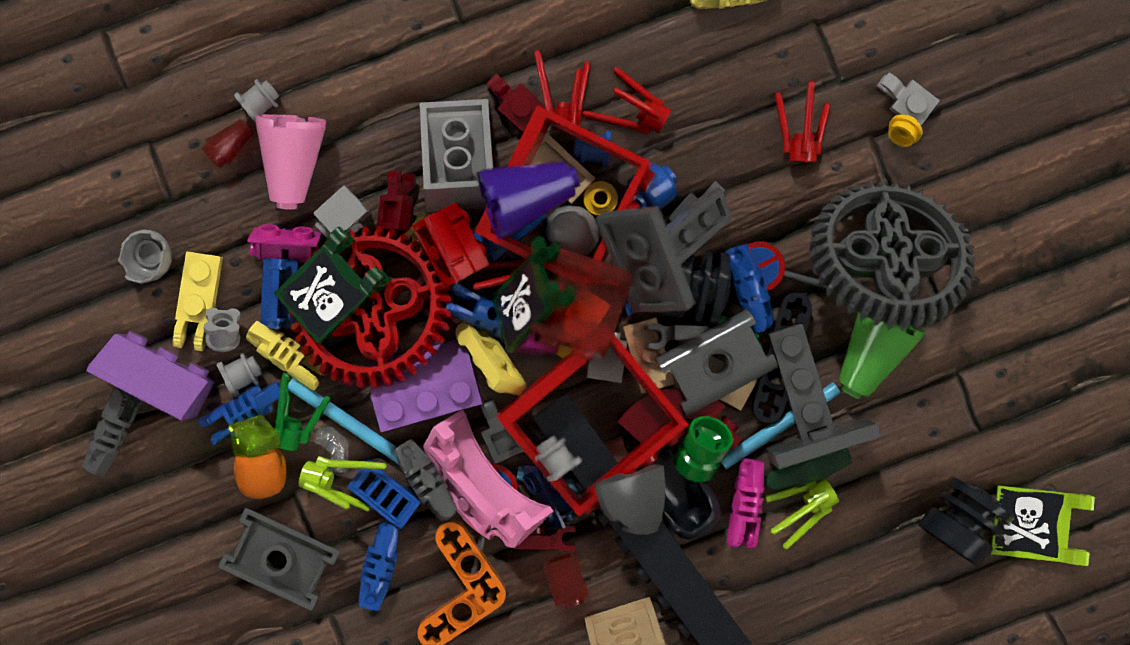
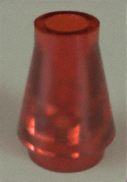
[201,119,254,169]

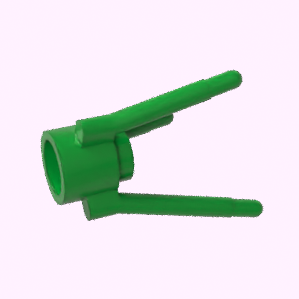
[271,373,330,451]

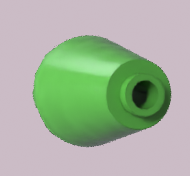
[838,313,925,399]

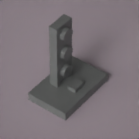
[595,188,732,312]
[765,323,881,469]

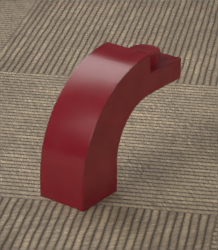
[616,388,742,450]

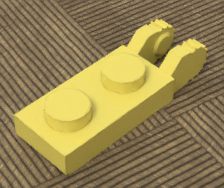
[173,251,223,352]
[455,321,527,396]

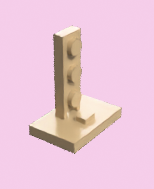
[584,597,665,645]

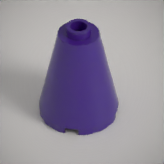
[476,162,580,239]

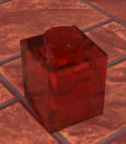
[543,552,589,608]

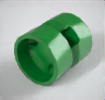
[673,416,733,482]

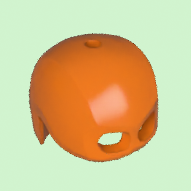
[234,446,287,499]

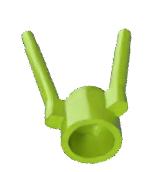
[298,456,387,512]
[765,478,839,549]

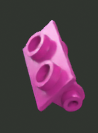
[248,224,323,263]

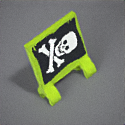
[990,485,1095,566]

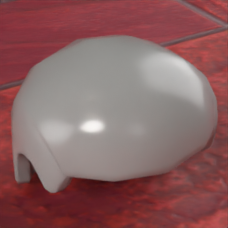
[545,204,600,259]
[118,229,172,284]

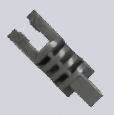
[82,388,142,477]
[394,439,457,522]

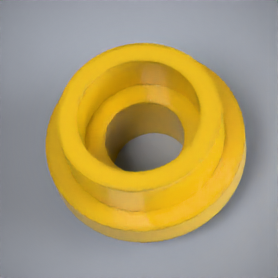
[888,114,923,147]
[583,181,618,216]

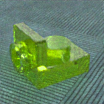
[229,415,280,458]

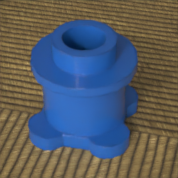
[574,131,611,168]

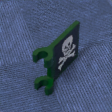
[274,226,391,344]
[492,236,576,353]

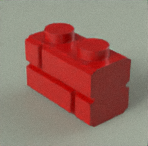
[412,202,489,287]

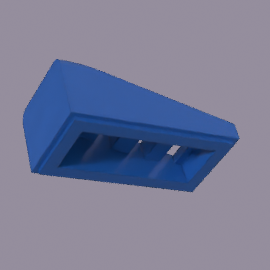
[347,459,421,530]

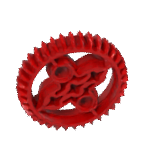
[289,227,452,389]

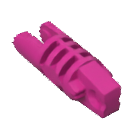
[727,458,765,548]

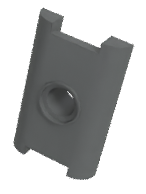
[655,309,778,417]
[218,507,340,611]

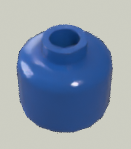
[626,163,677,211]

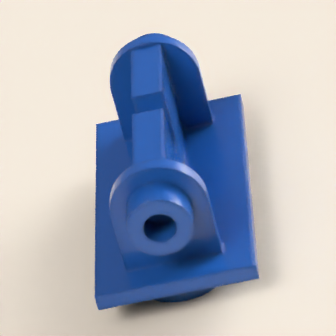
[260,258,298,329]

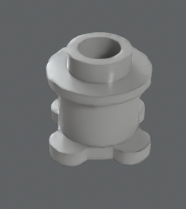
[234,79,280,122]
[204,308,240,352]
[217,353,262,397]
[535,436,582,482]

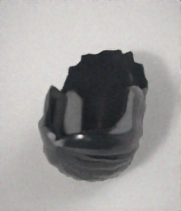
[649,448,721,540]

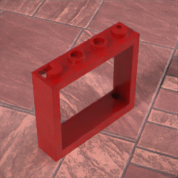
[474,105,655,290]
[496,324,689,516]

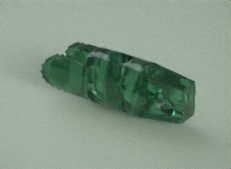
[764,448,852,491]

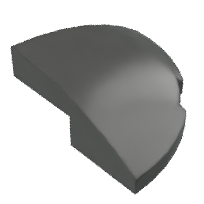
[594,464,665,535]

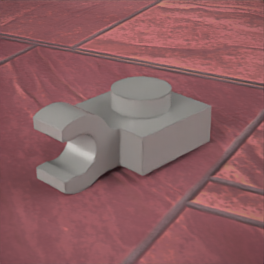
[876,72,940,125]

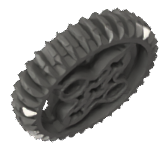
[809,180,976,331]

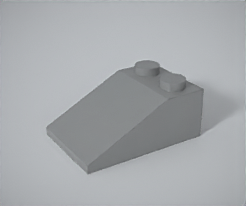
[419,99,493,212]

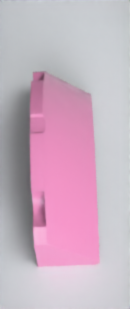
[423,410,554,548]

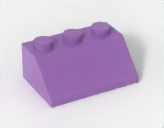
[86,331,215,420]
[366,339,484,432]

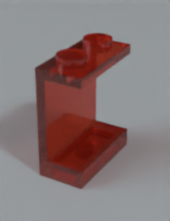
[531,249,634,361]

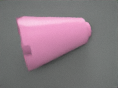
[256,114,326,209]

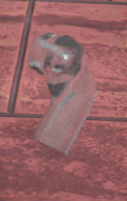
[313,425,349,473]

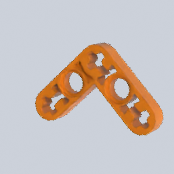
[418,520,506,645]

